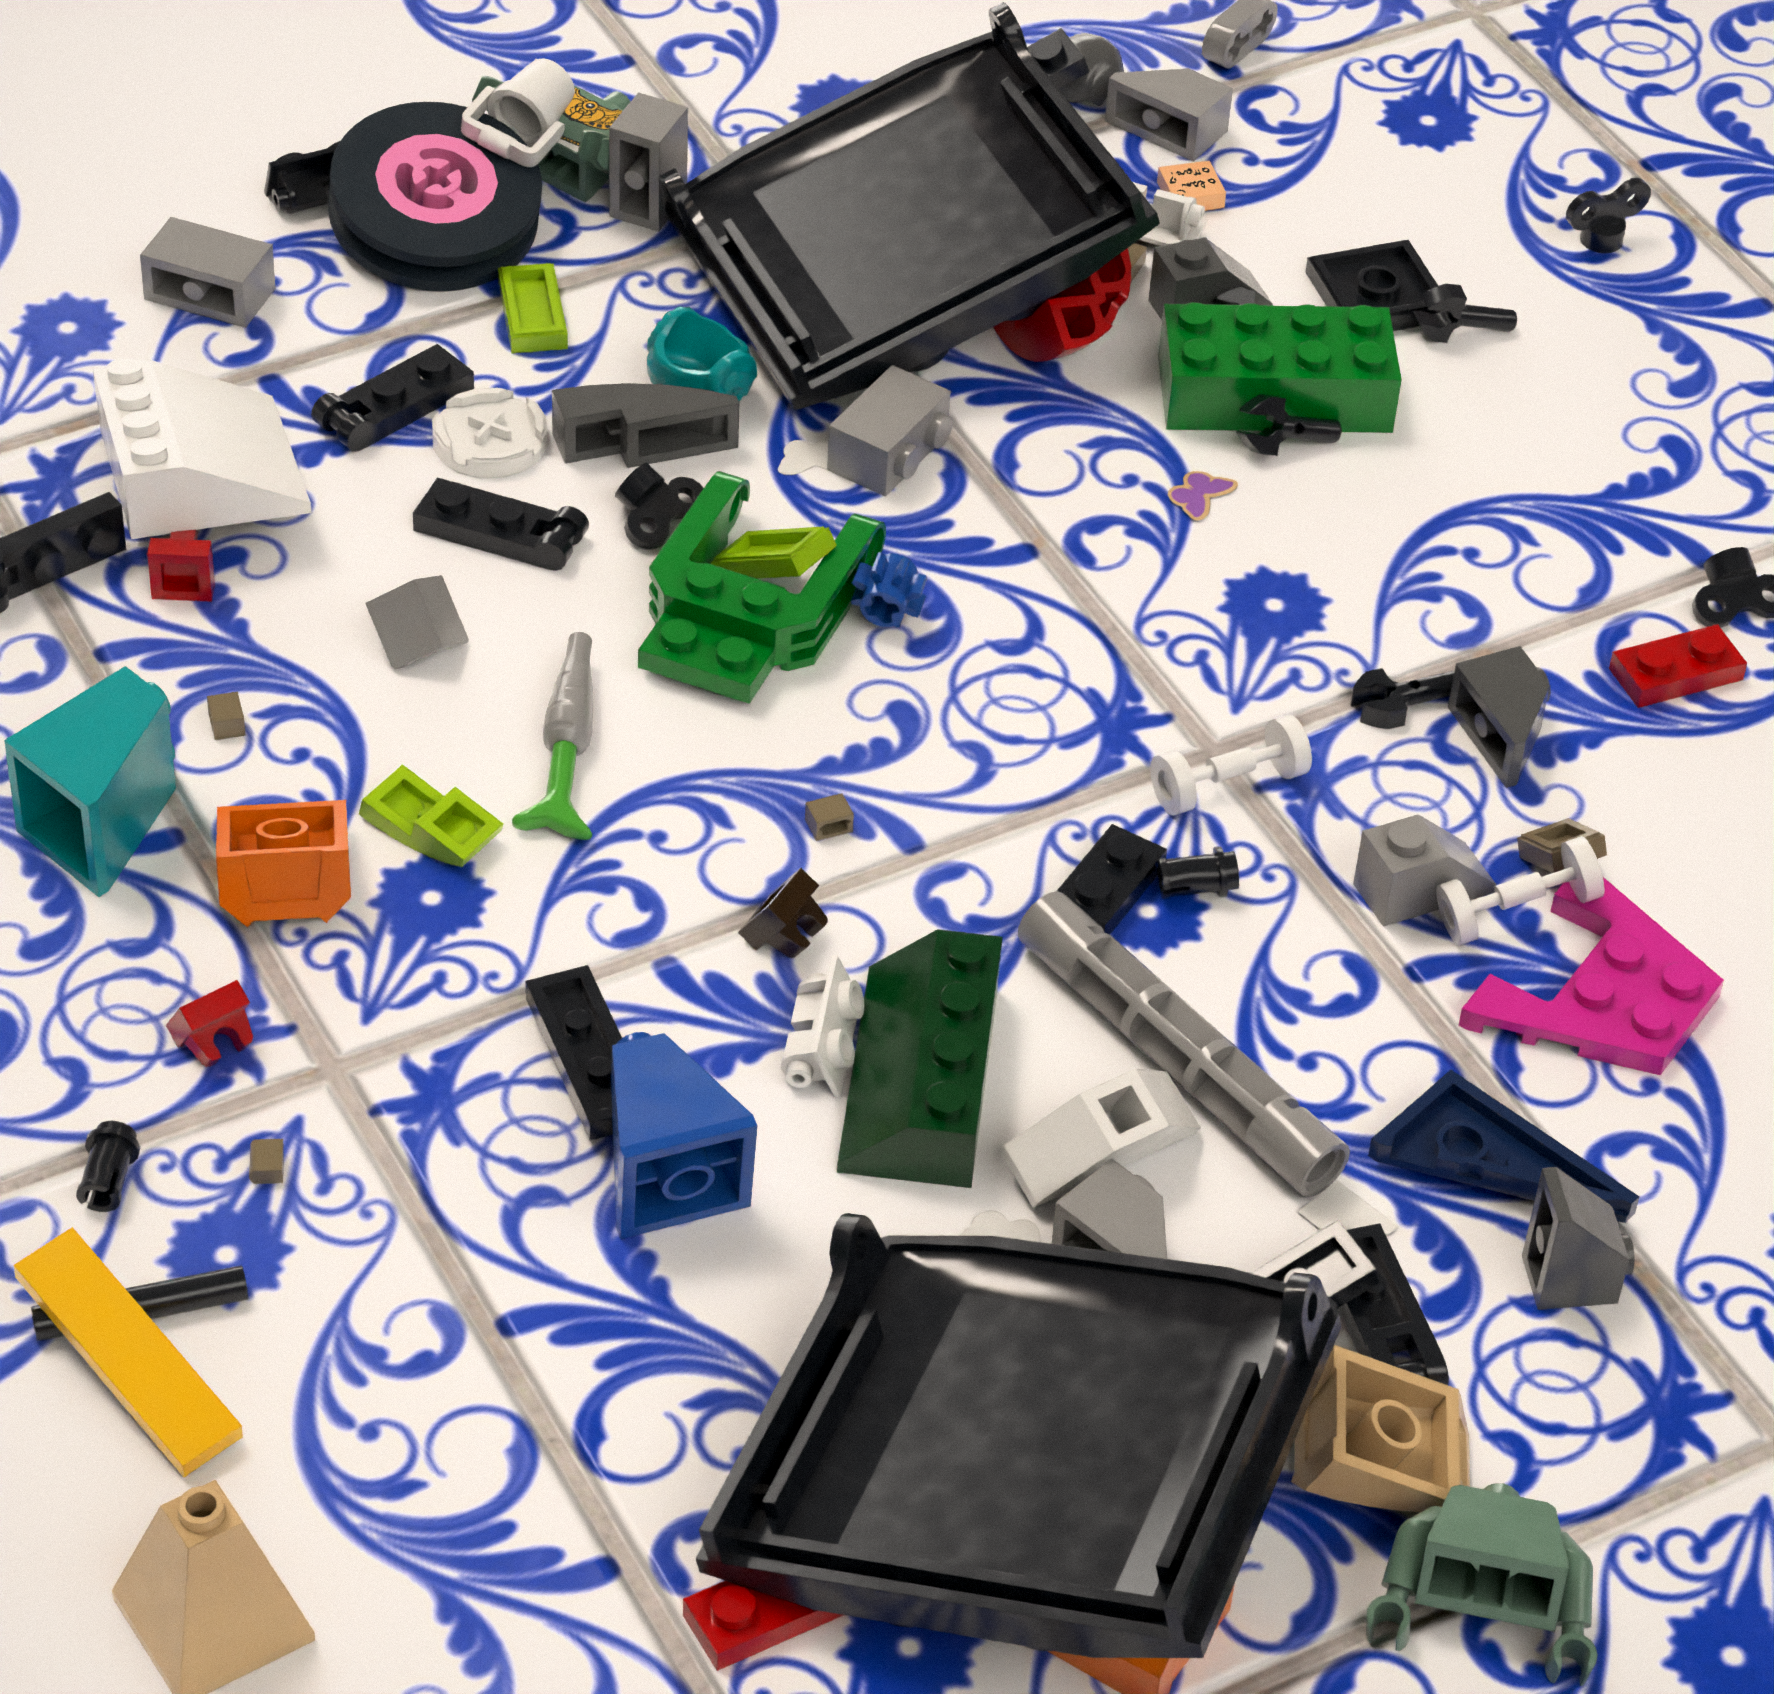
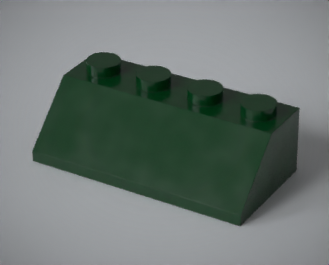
[837,929,1003,1188]

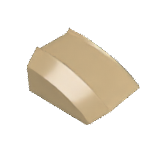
[1291,1345,1470,1512]

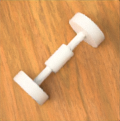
[1150,715,1312,816]
[1436,836,1605,946]

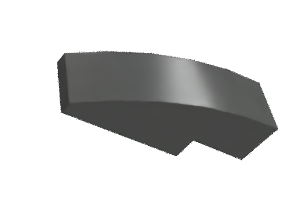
[552,383,740,468]

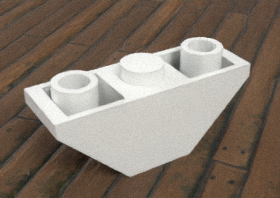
[1000,1068,1201,1208]

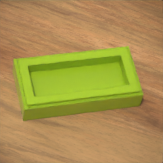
[498,263,568,354]
[711,526,837,579]

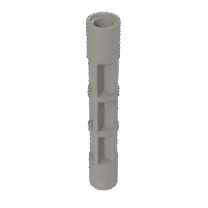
[1018,891,1350,1198]

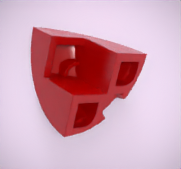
[993,248,1131,362]

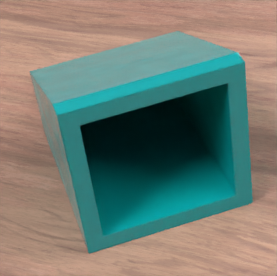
[4,666,176,897]

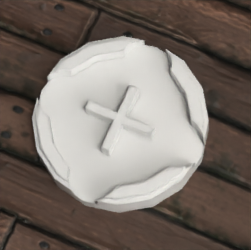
[432,388,547,478]

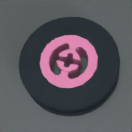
[328,101,542,291]

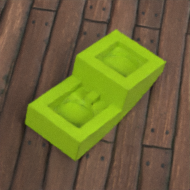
[359,764,504,867]

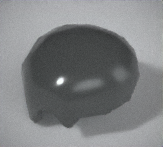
[1059,33,1124,106]

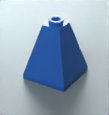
[611,1032,758,1239]

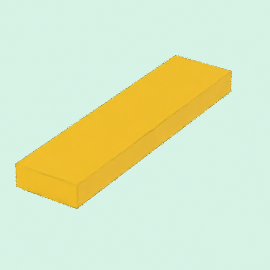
[13,1227,243,1478]

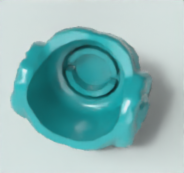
[647,306,757,401]

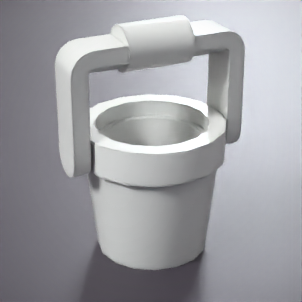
[461,59,575,167]

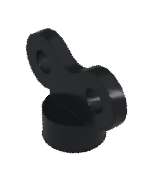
[1566,178,1651,253]
[615,463,704,550]
[1692,547,1774,628]

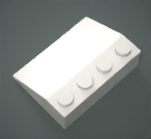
[92,358,312,539]

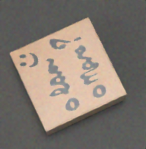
[1157,161,1226,211]

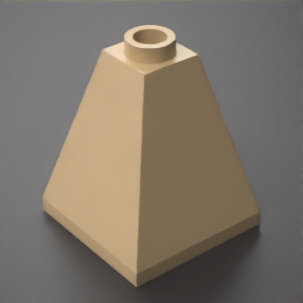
[112,1480,315,1694]

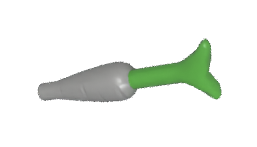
[512,632,593,840]

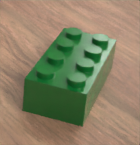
[1158,302,1402,433]

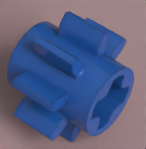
[851,552,927,628]

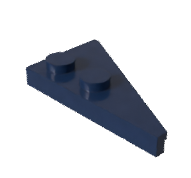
[1368,1070,1640,1223]

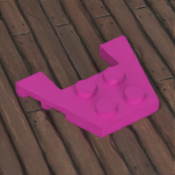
[1458,877,1724,1075]

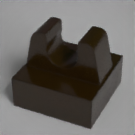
[738,868,828,958]

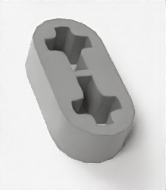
[1202,0,1277,69]

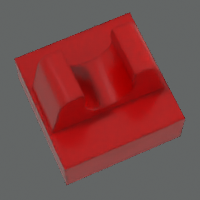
[147,530,215,602]
[166,980,253,1067]

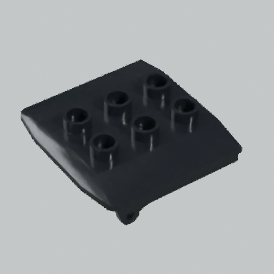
[659,2,1160,410]
[695,1213,1341,1658]

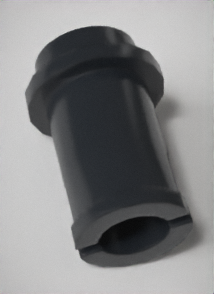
[1157,846,1239,899]
[76,1120,140,1212]

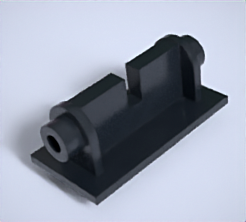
[264,141,340,214]

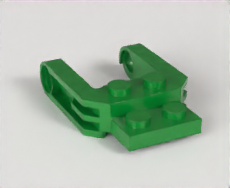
[638,471,886,704]

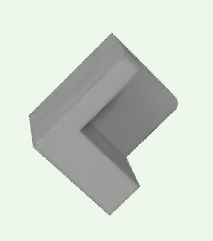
[365,575,469,669]

